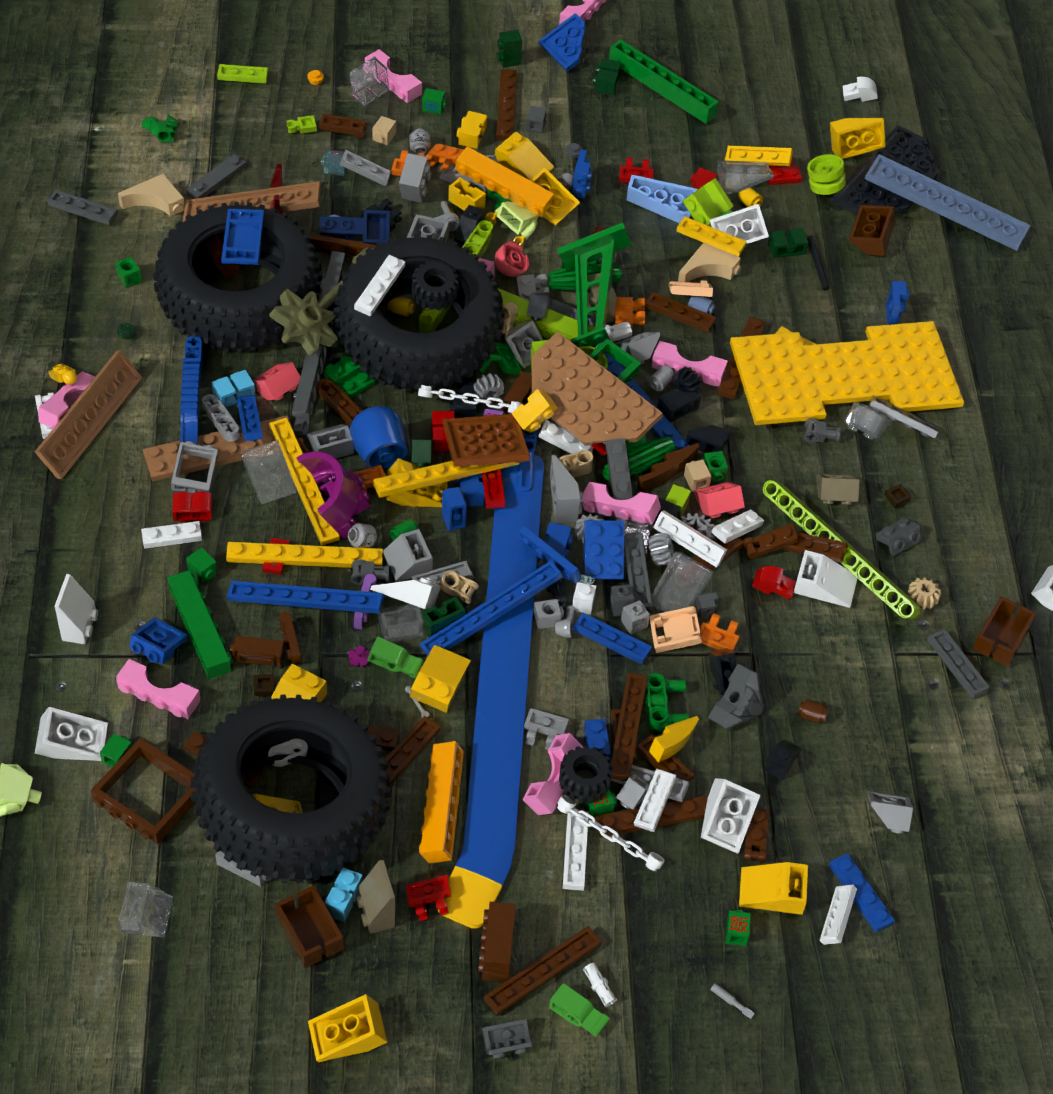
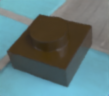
[884,484,911,508]
[254,674,274,696]

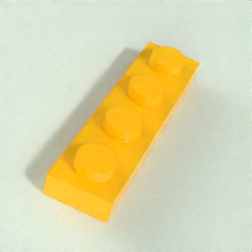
[725,146,793,166]
[676,216,747,257]

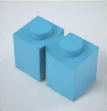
[212,370,255,408]
[324,868,363,922]

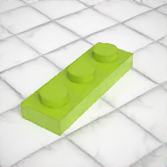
[217,64,268,83]

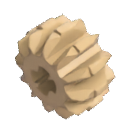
[907,577,941,610]

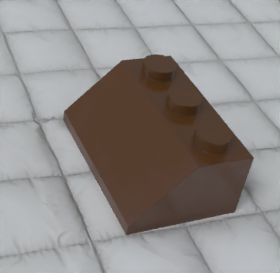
[849,205,896,256]

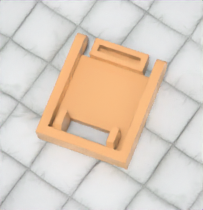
[668,280,713,297]
[649,606,702,653]

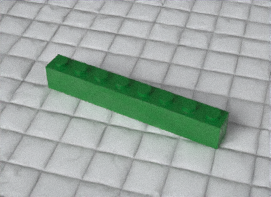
[609,39,719,124]

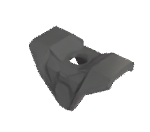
[708,664,764,730]

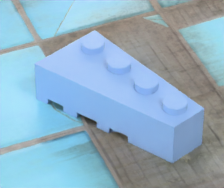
[627,175,697,223]

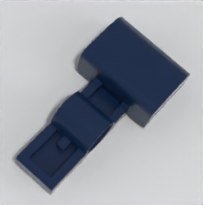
[320,210,390,245]

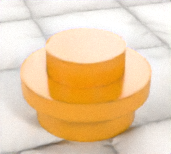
[307,70,324,85]

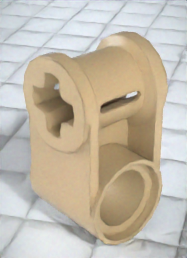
[498,302,518,337]
[559,450,593,478]
[439,571,479,604]

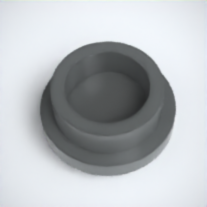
[566,143,583,158]

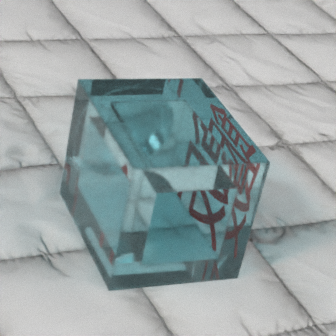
[321,150,346,176]

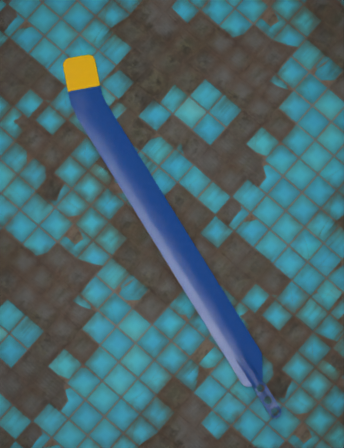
[438,427,544,928]

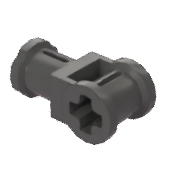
[803,419,841,443]
[351,559,389,585]

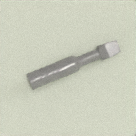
[710,983,755,1019]

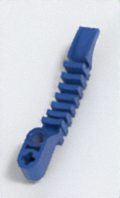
[180,336,203,445]

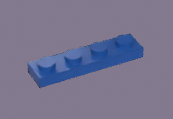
[237,395,263,441]
[519,526,581,583]
[573,613,652,665]
[829,853,895,933]

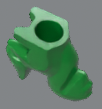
[141,114,179,143]

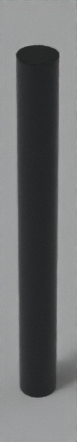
[807,236,829,291]

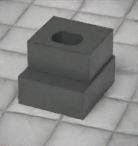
[695,592,718,617]

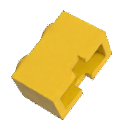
[456,111,487,149]
[448,177,486,211]
[511,389,558,432]

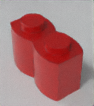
[172,491,212,522]

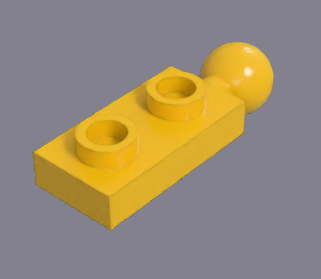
[48,364,77,385]

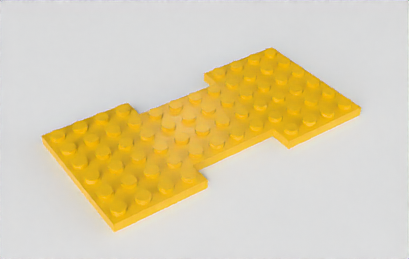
[730,321,964,425]

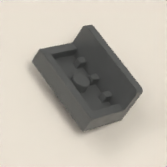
[876,518,922,556]
[482,1019,533,1058]

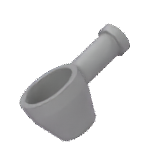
[555,606,576,638]

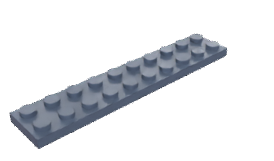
[865,154,1031,251]

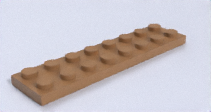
[183,181,321,222]
[35,350,143,479]
[143,415,295,482]

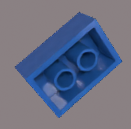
[583,520,624,580]

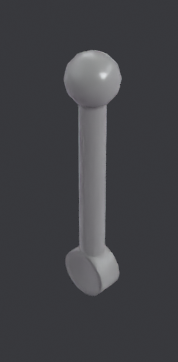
[405,686,429,718]

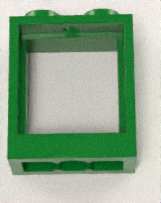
[587,339,641,385]

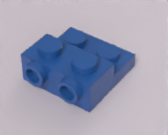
[572,149,593,199]
[886,281,909,325]
[129,617,187,665]

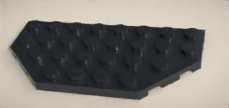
[831,125,939,215]

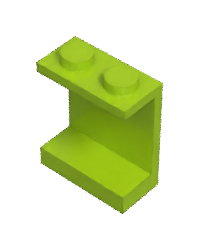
[682,178,734,225]

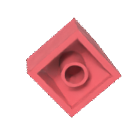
[252,362,301,401]
[693,482,745,518]

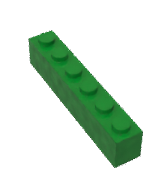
[167,570,233,679]

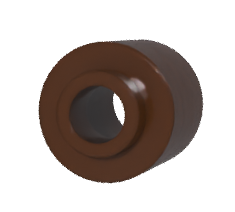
[798,699,829,724]

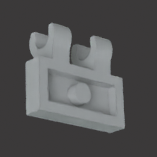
[516,274,549,301]
[524,708,569,750]

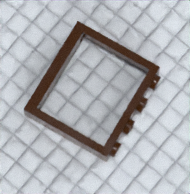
[91,738,196,845]

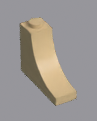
[118,174,185,217]
[678,243,741,282]

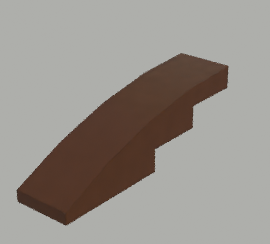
[637,443,699,492]

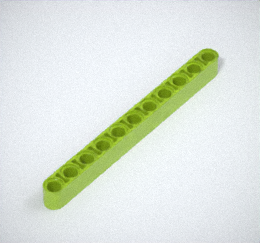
[763,480,920,620]

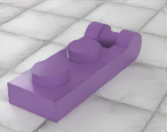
[354,574,376,630]

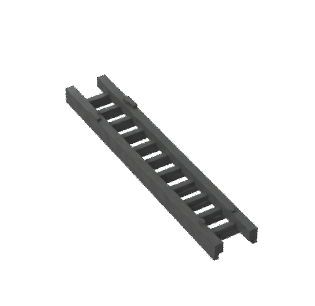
[292,251,345,437]

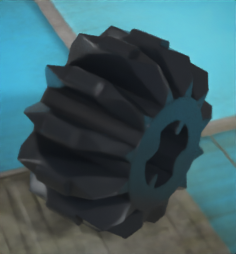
[673,366,703,394]

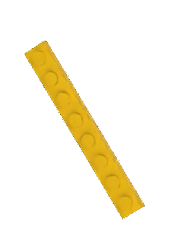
[269,418,340,546]
[373,461,519,497]
[226,542,383,568]

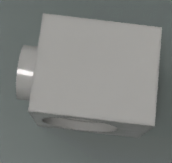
[533,599,564,629]
[621,600,650,635]
[616,775,649,810]

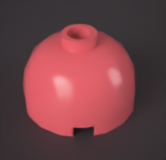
[494,241,529,277]

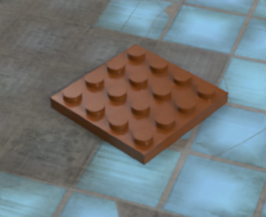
[443,414,529,467]

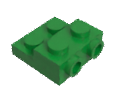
[324,355,375,399]

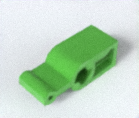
[367,636,424,678]
[549,983,610,1037]

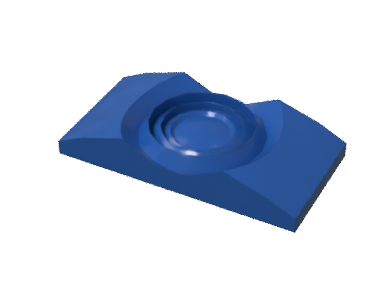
[221,209,264,265]

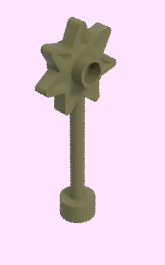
[269,248,373,356]

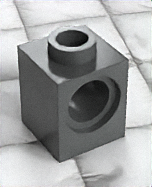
[526,106,547,134]
[610,585,634,616]

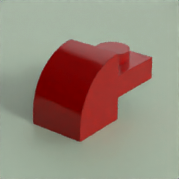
[752,566,796,600]

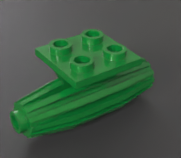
[548,259,622,291]
[603,435,676,481]

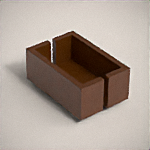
[973,596,1037,667]
[275,885,344,968]
[478,901,516,983]

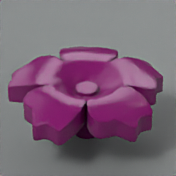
[348,646,370,667]

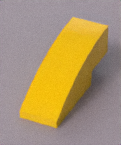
[649,716,699,763]

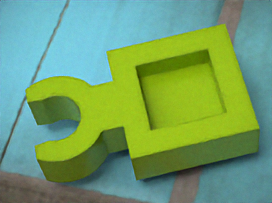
[286,115,317,133]

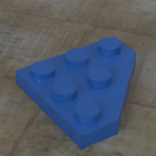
[538,13,586,72]

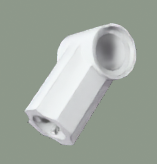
[605,322,632,342]

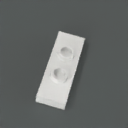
[634,769,676,832]
[820,884,857,945]

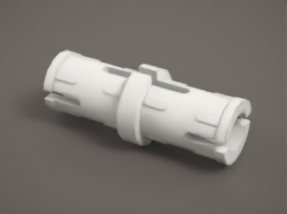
[583,963,617,1007]

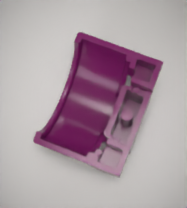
[297,451,371,539]

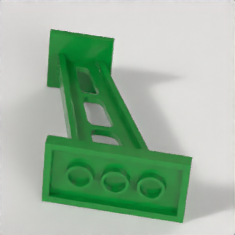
[557,222,632,347]

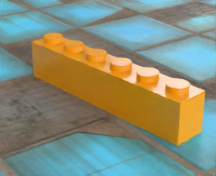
[455,146,554,217]
[419,741,464,863]

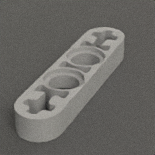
[202,394,240,441]

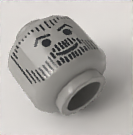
[409,129,431,154]
[348,523,377,548]

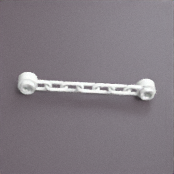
[418,385,522,413]
[557,795,665,871]

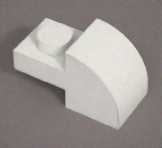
[843,77,878,102]

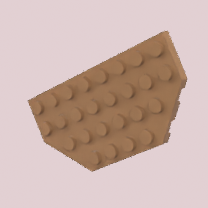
[532,331,663,446]

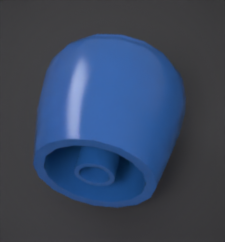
[350,406,408,470]

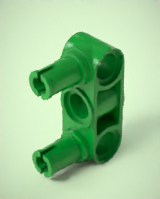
[645,673,689,733]

